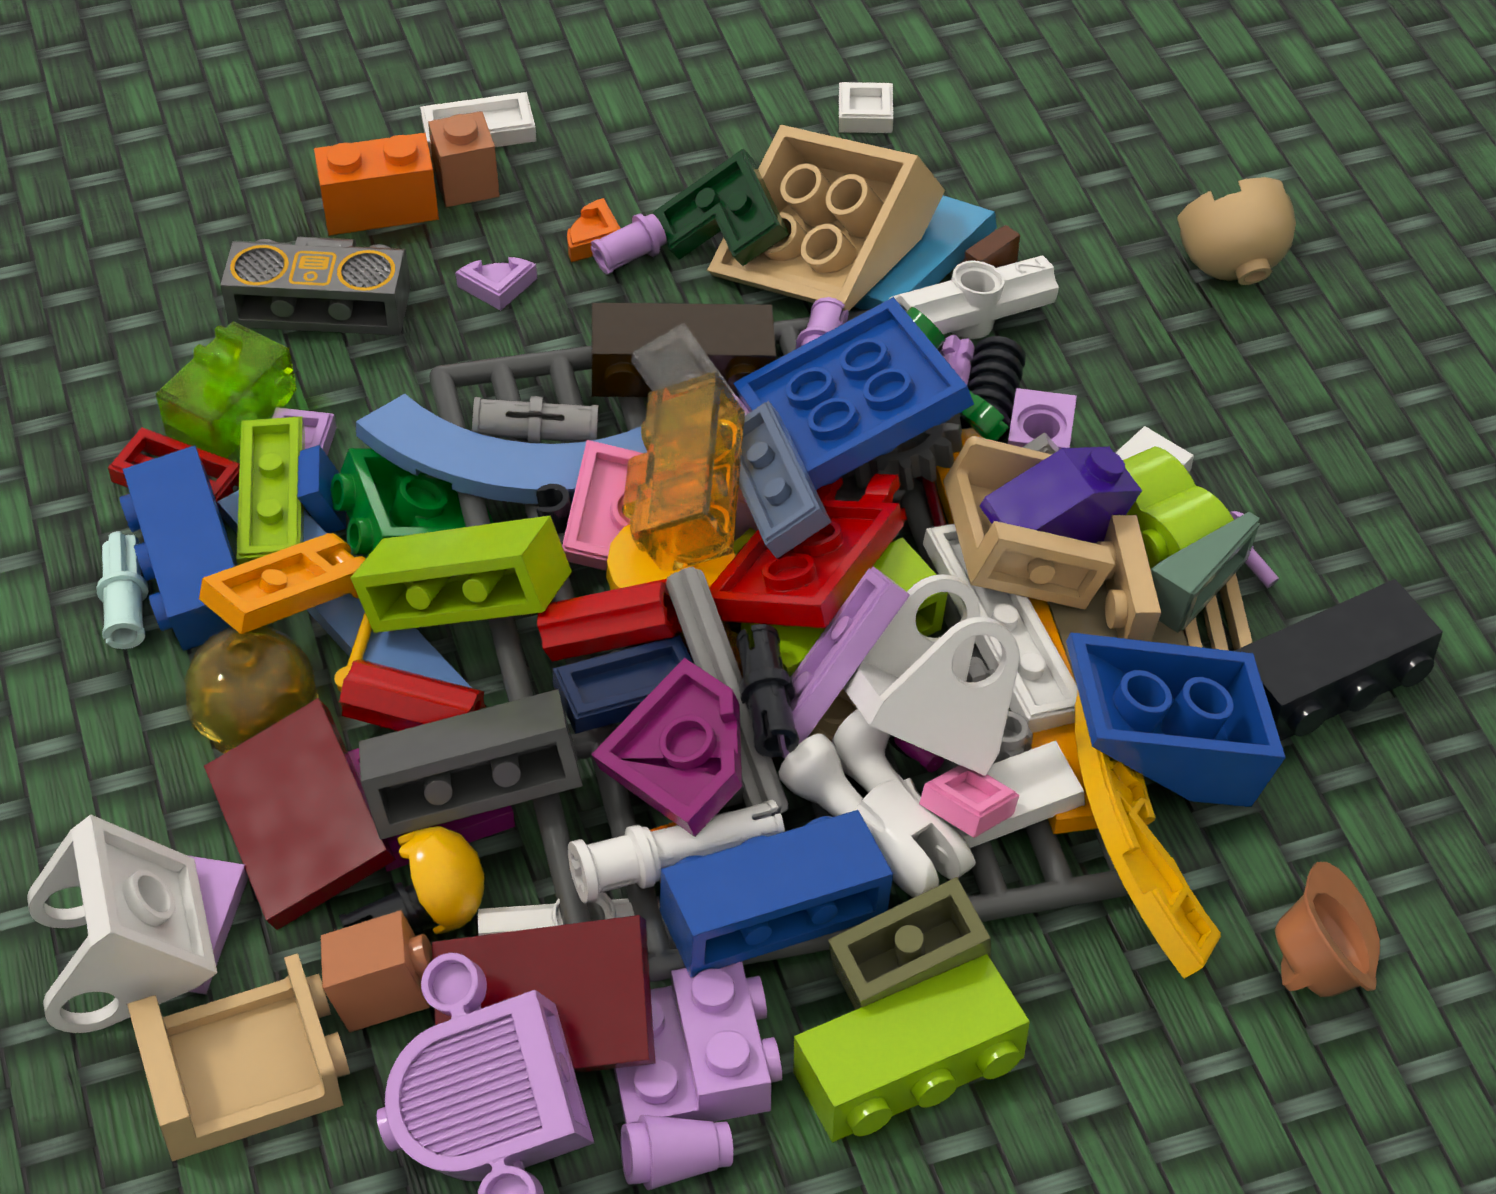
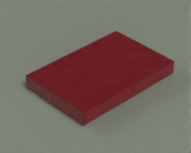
[204,698,396,930]
[432,915,656,1073]

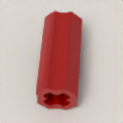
[537,579,682,661]
[339,659,486,731]

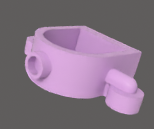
[377,953,594,1194]

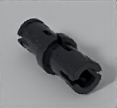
[736,624,799,757]

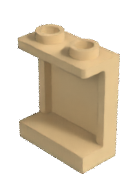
[943,436,1115,610]
[127,953,350,1162]

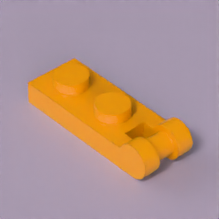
[199,533,366,634]

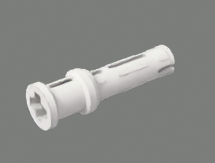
[568,800,785,904]

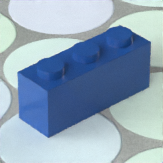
[119,445,238,651]
[659,810,893,978]

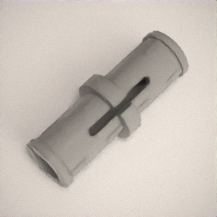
[472,396,598,443]

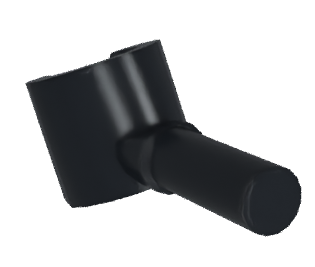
[536,484,572,534]

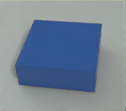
[297,445,346,533]

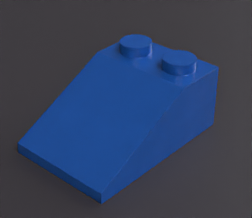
[1066,632,1286,807]

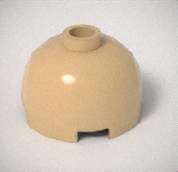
[1177,177,1296,285]

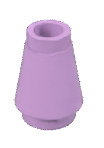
[620,1115,733,1190]

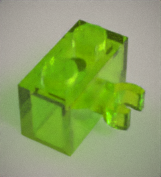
[156,321,297,458]

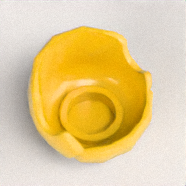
[397,826,484,934]

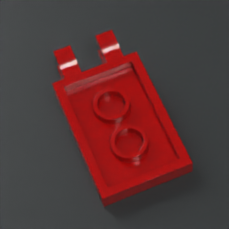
[709,474,907,628]

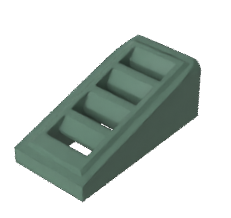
[1150,512,1260,633]

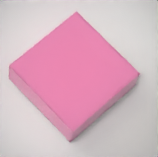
[919,765,1019,838]

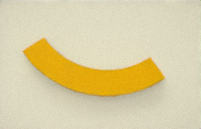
[1075,690,1221,979]

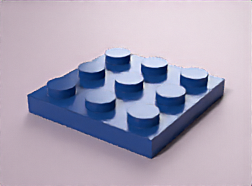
[733,297,974,490]

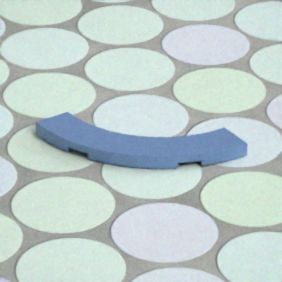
[356,394,706,504]

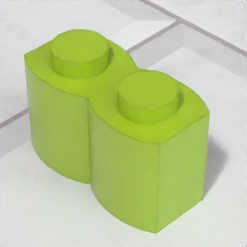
[1123,446,1234,569]

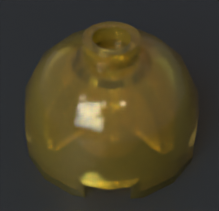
[185,626,318,753]

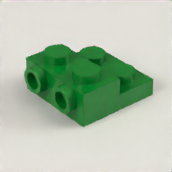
[330,448,494,558]

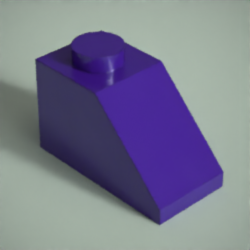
[980,446,1142,544]

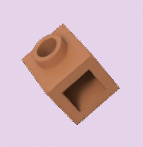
[428,111,500,207]
[321,910,433,1033]

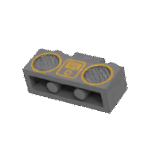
[220,237,411,335]

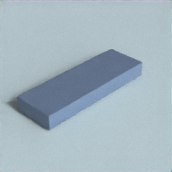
[717,401,831,559]

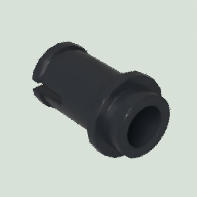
[339,882,433,935]

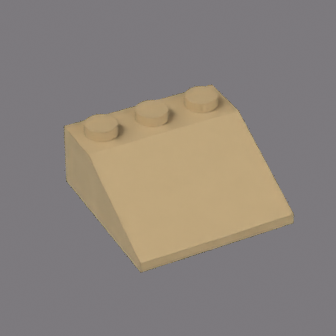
[707,125,945,312]

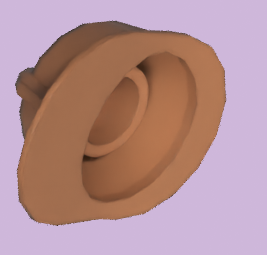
[1275,862,1380,997]

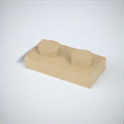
[1096,515,1161,642]

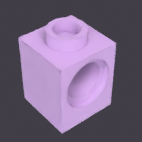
[1008,388,1077,449]

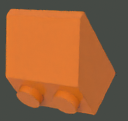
[314,133,439,236]

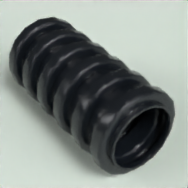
[960,336,1026,442]

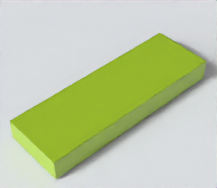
[236,416,305,565]

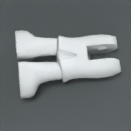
[779,709,976,898]

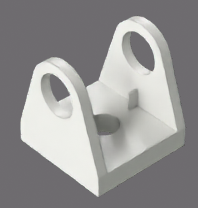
[843,574,1020,776]
[27,815,217,1033]

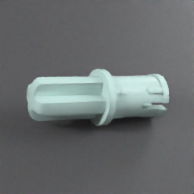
[96,531,149,649]

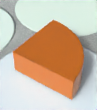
[567,198,621,262]

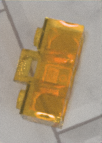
[622,371,745,571]

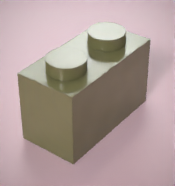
[828,877,991,1010]

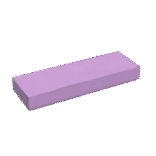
[780,567,910,758]

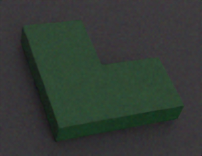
[653,149,789,266]

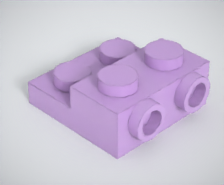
[614,962,782,1124]

